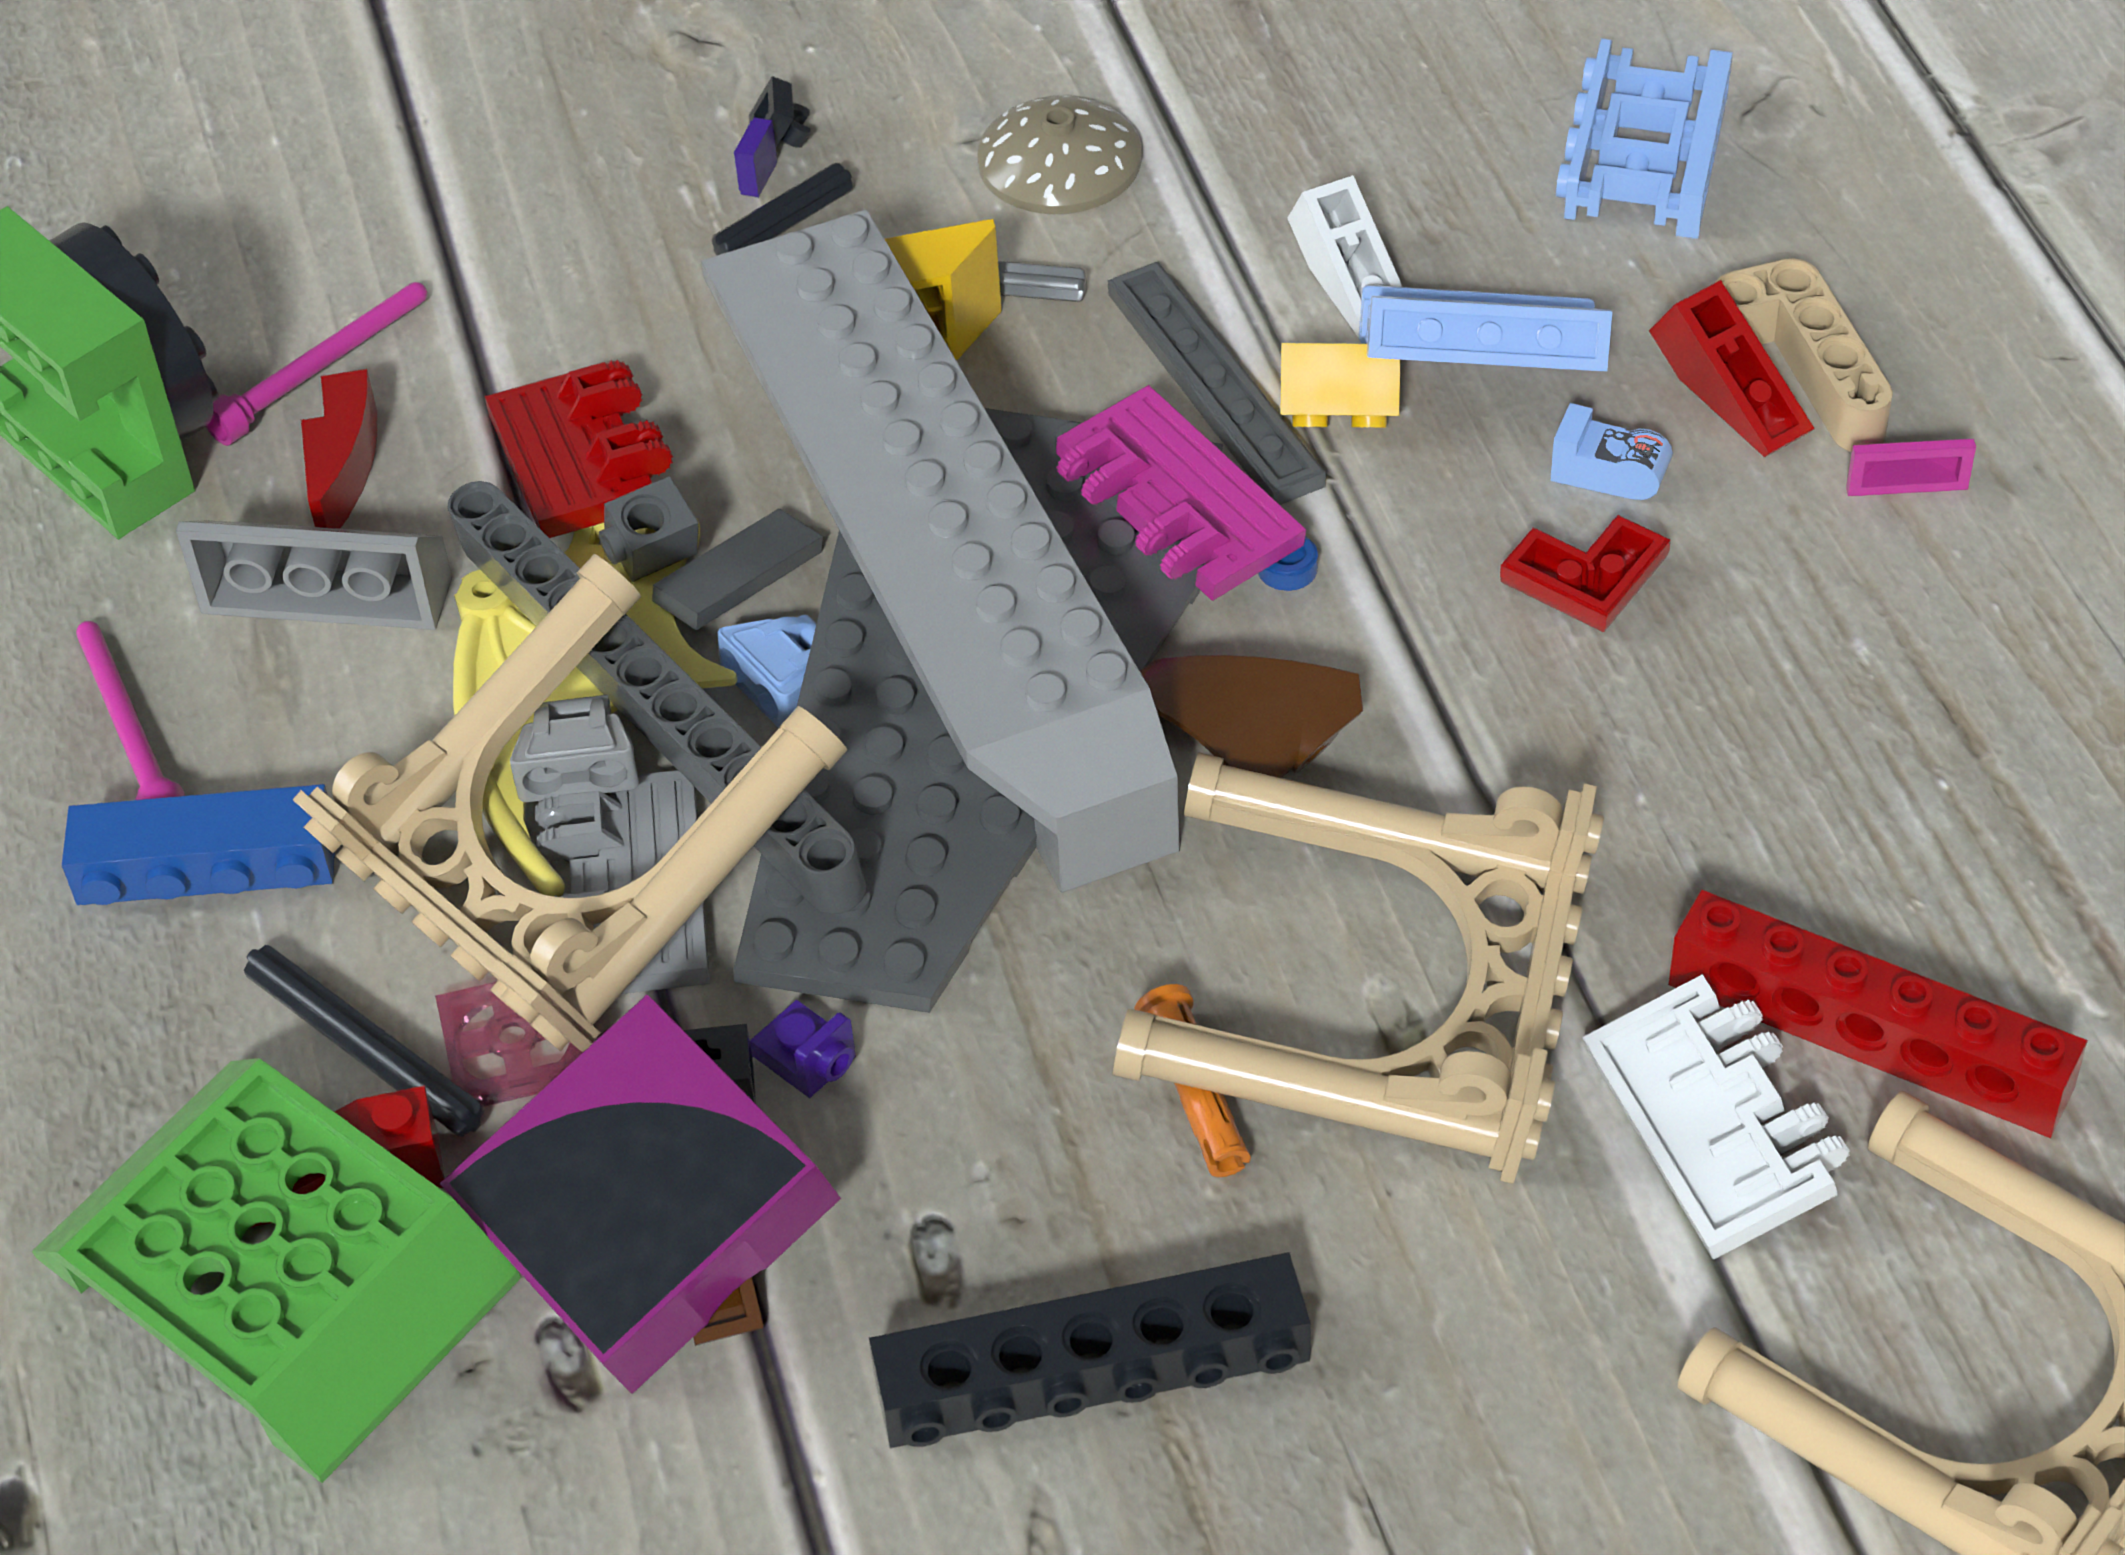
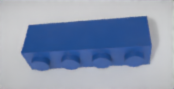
[62,784,335,905]

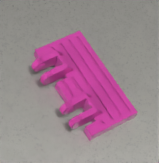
[1056,385,1306,601]

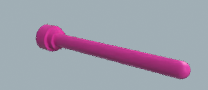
[206,282,427,446]
[76,621,186,800]

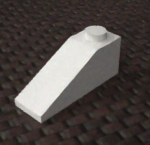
[1287,175,1402,338]

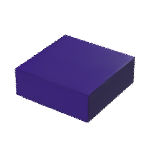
[734,117,777,198]

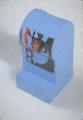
[1550,403,1673,500]

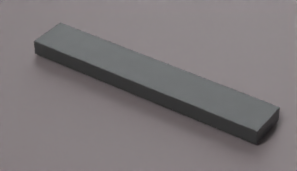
[1108,261,1326,505]

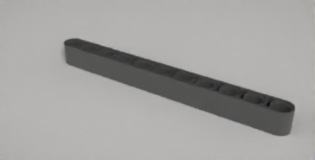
[448,481,866,914]

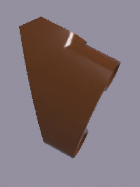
[1140,655,1363,778]

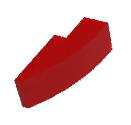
[301,369,377,529]

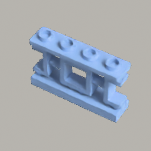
[1556,38,1733,239]
[1359,285,1612,371]

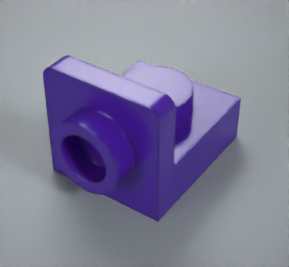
[750,999,856,1098]

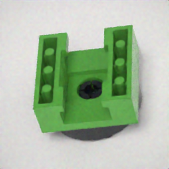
[0,206,219,540]

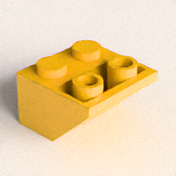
[884,219,1002,360]

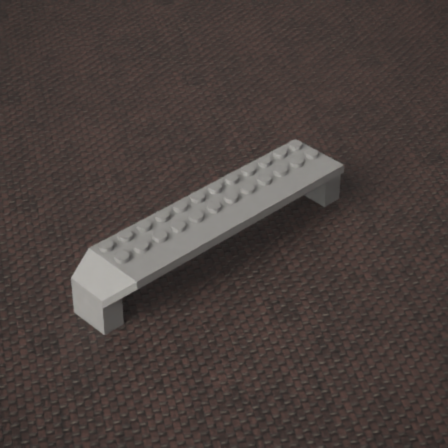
[701,210,1179,893]

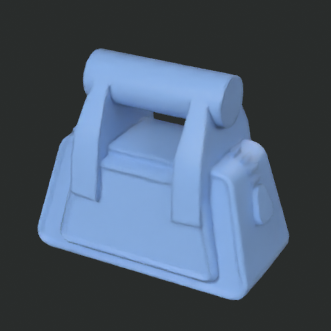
[717,615,817,728]

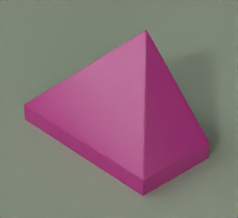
[1846,439,1976,496]

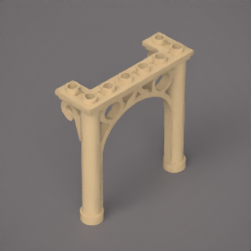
[293,554,847,1053]
[1113,752,1604,1184]
[1678,1091,2125,1555]

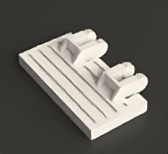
[1582,974,1850,1260]

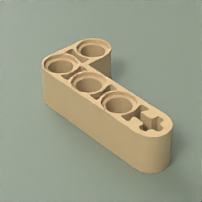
[1715,259,1893,452]

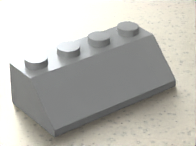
[176,520,452,630]

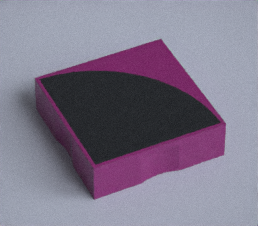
[440,994,841,1394]

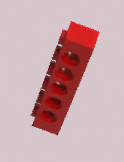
[1668,889,2088,1139]

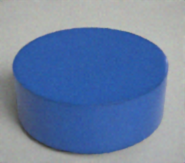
[1258,536,1318,591]

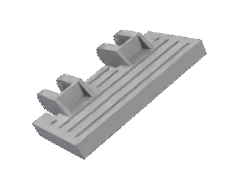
[535,770,710,994]

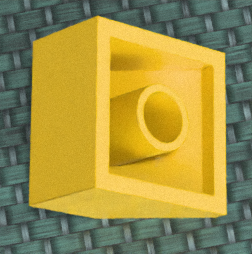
[1280,343,1400,428]

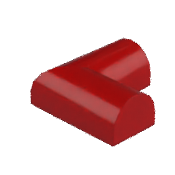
[1500,515,1671,632]

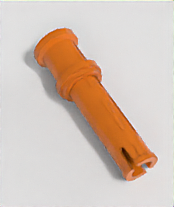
[1134,984,1251,1177]

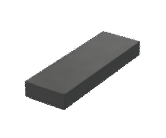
[652,508,823,630]

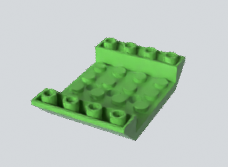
[32,1058,521,1483]

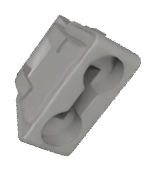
[510,695,639,802]

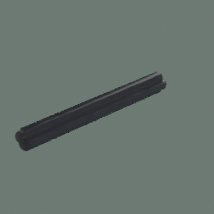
[244,945,485,1137]

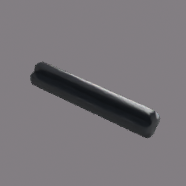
[711,163,853,256]

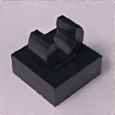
[749,76,811,148]

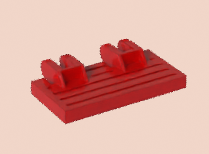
[484,359,673,538]

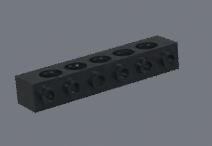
[869,1252,1311,1448]

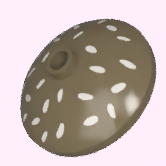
[977,96,1142,214]

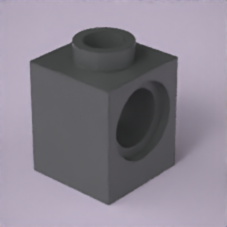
[599,476,698,582]

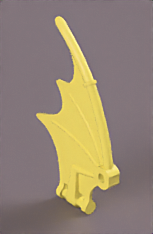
[453,518,738,897]

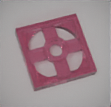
[435,981,582,1107]

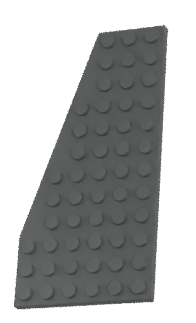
[734,408,1223,1013]

